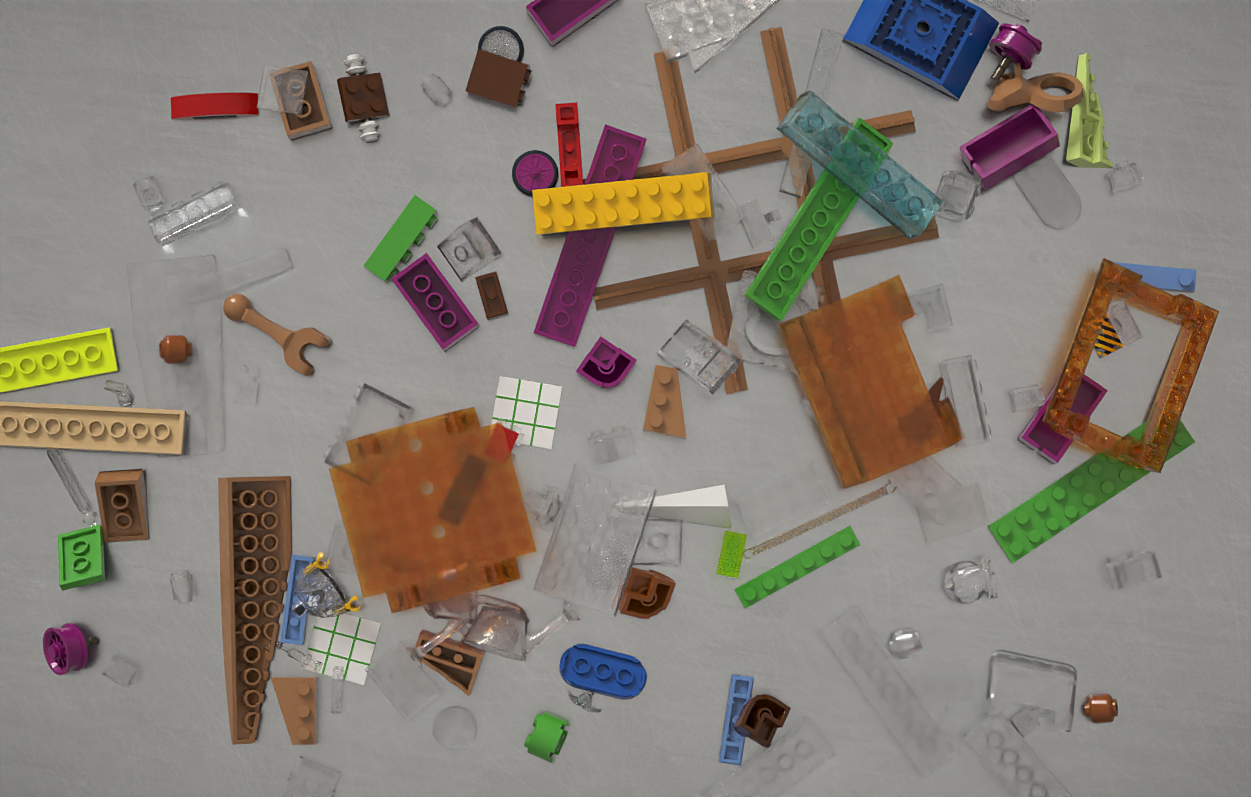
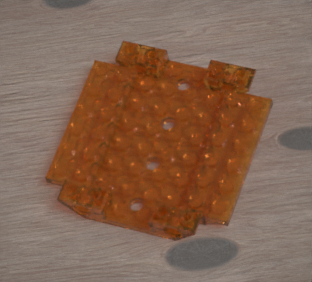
[329,407,536,613]

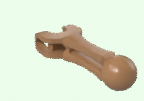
[223,294,331,375]

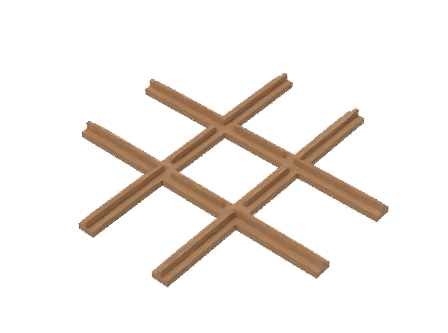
[583,27,939,395]

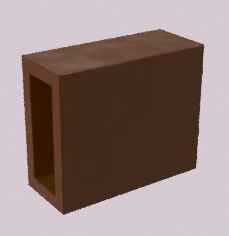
[465,49,532,107]

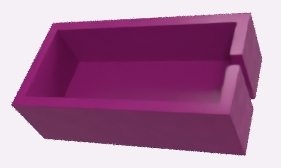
[526,0,616,46]
[960,104,1060,191]
[1018,365,1108,464]

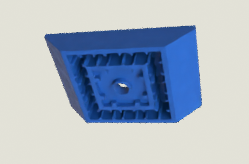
[843,0,999,100]

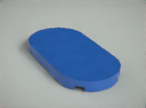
[559,644,647,700]

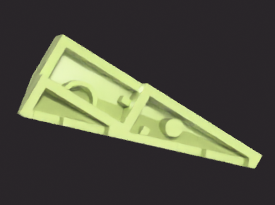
[1066,53,1113,168]

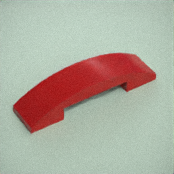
[171,93,259,119]
[555,102,583,187]

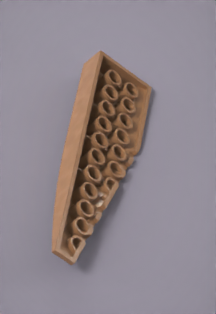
[218,476,292,745]

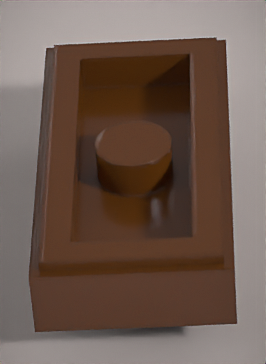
[475,271,508,320]

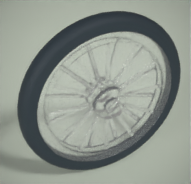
[478,26,524,61]

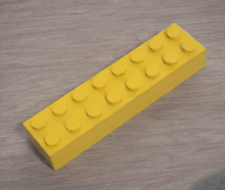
[532,172,715,235]

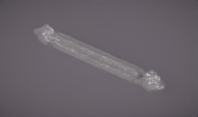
[46,449,97,526]

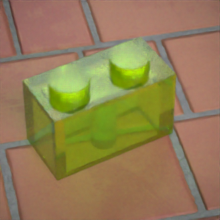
[716,530,747,578]

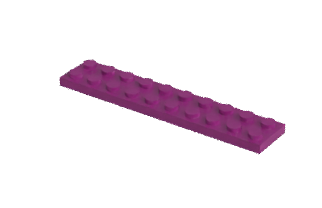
[533,124,647,347]

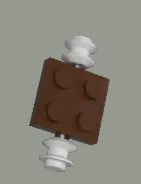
[337,54,389,142]

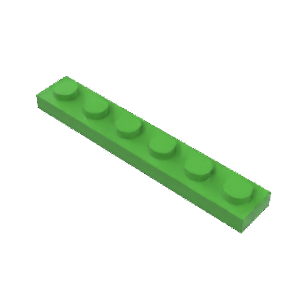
[734,526,861,609]

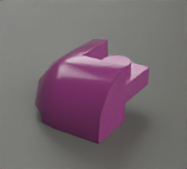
[576,336,637,388]

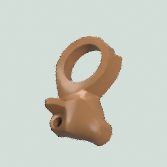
[988,63,1083,112]

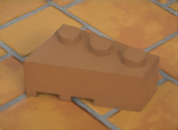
[643,365,686,439]
[413,630,485,696]
[271,677,318,745]

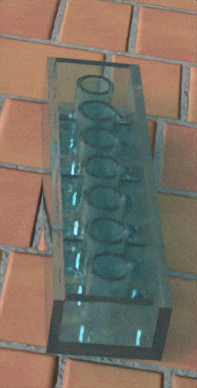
[776,90,944,239]

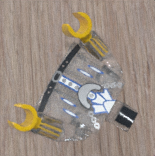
[291,553,362,618]

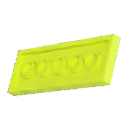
[0,327,119,393]

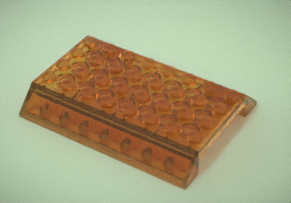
[778,274,965,489]

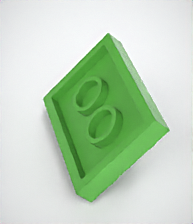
[58,524,105,591]

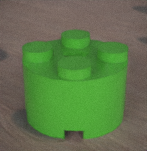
[524,712,570,763]

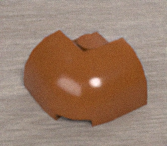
[619,567,676,619]

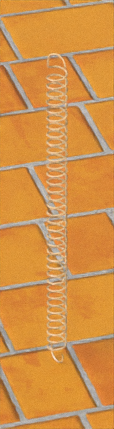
[744,483,896,559]

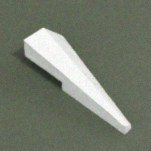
[616,484,731,528]

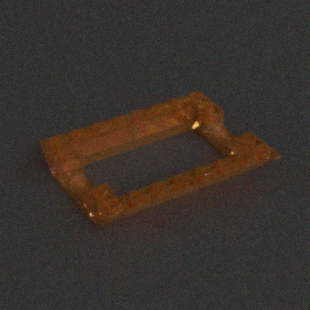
[1042,258,1219,473]

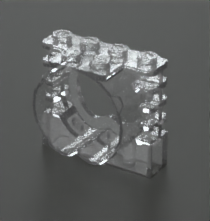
[724,270,824,374]

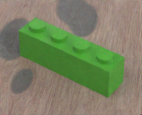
[364,195,438,283]

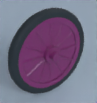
[512,150,558,196]

